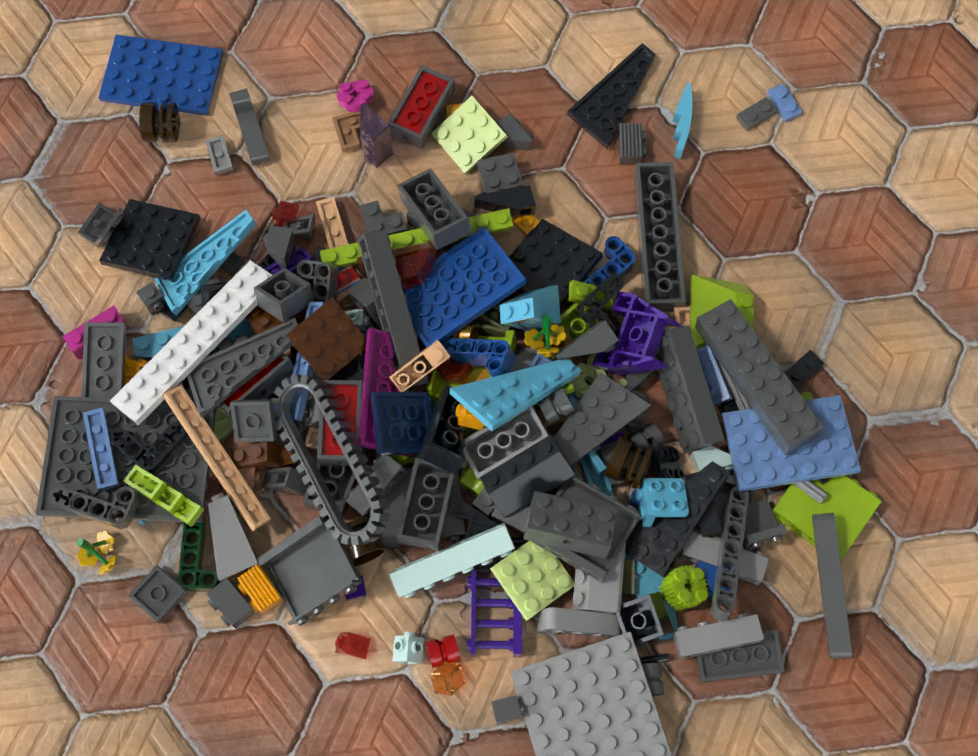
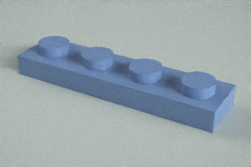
[83,408,120,491]

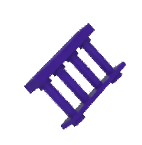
[467,570,522,657]

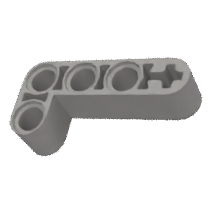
[537,607,622,638]

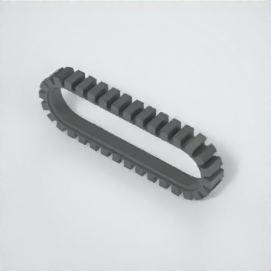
[272,374,390,545]

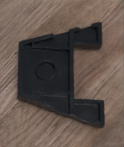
[449,495,501,572]

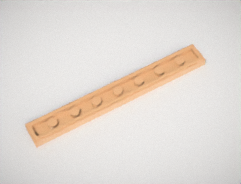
[163,385,271,531]

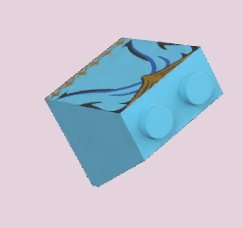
[500,285,561,331]

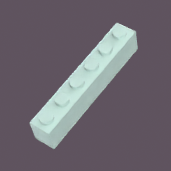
[389,523,515,598]

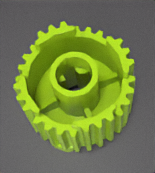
[659,565,708,611]

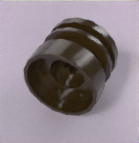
[139,102,180,142]
[604,436,653,489]
[344,517,386,567]

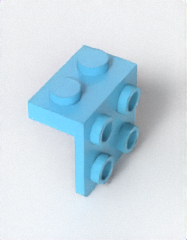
[636,478,689,527]

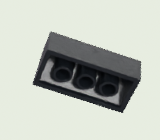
[480,435,576,518]

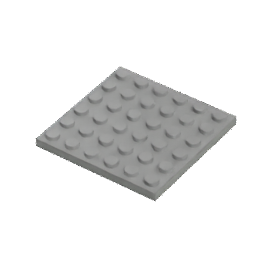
[511,632,672,756]

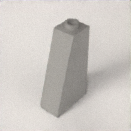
[208,493,258,581]

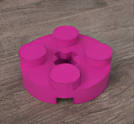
[337,80,375,112]

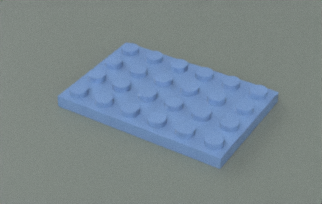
[721,395,861,492]

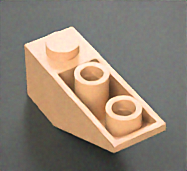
[389,339,450,392]

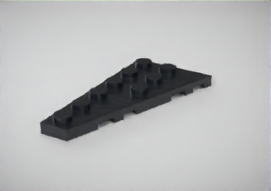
[567,43,656,149]
[625,461,731,578]

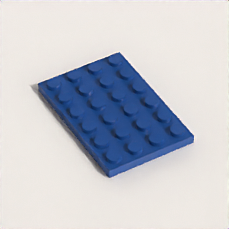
[98,35,223,116]
[401,226,527,347]

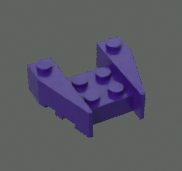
[592,291,681,375]

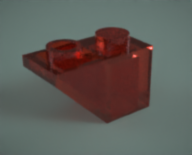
[396,248,436,290]

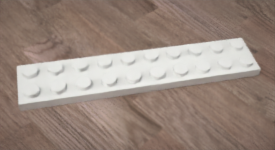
[110,260,272,426]

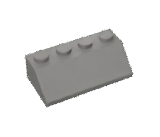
[572,542,626,614]

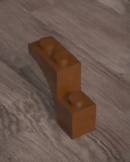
[232,441,310,470]

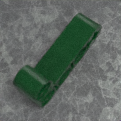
[178,516,221,592]

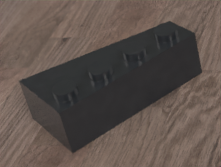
[418,384,465,475]

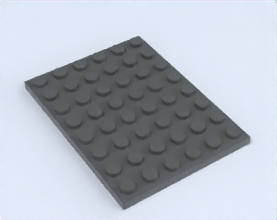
[36,396,216,523]

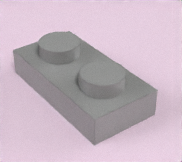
[205,135,234,175]

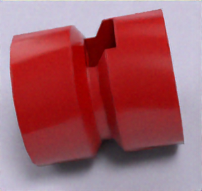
[426,634,461,669]

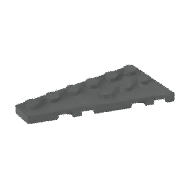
[187,318,299,418]
[554,372,651,466]

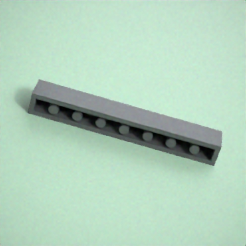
[357,230,429,390]

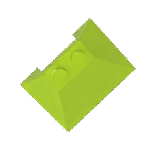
[690,274,754,350]

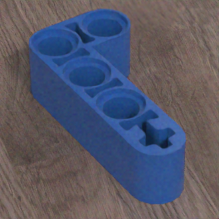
[575,236,635,307]
[441,338,516,377]

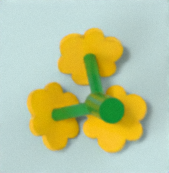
[524,315,567,357]
[76,530,117,575]

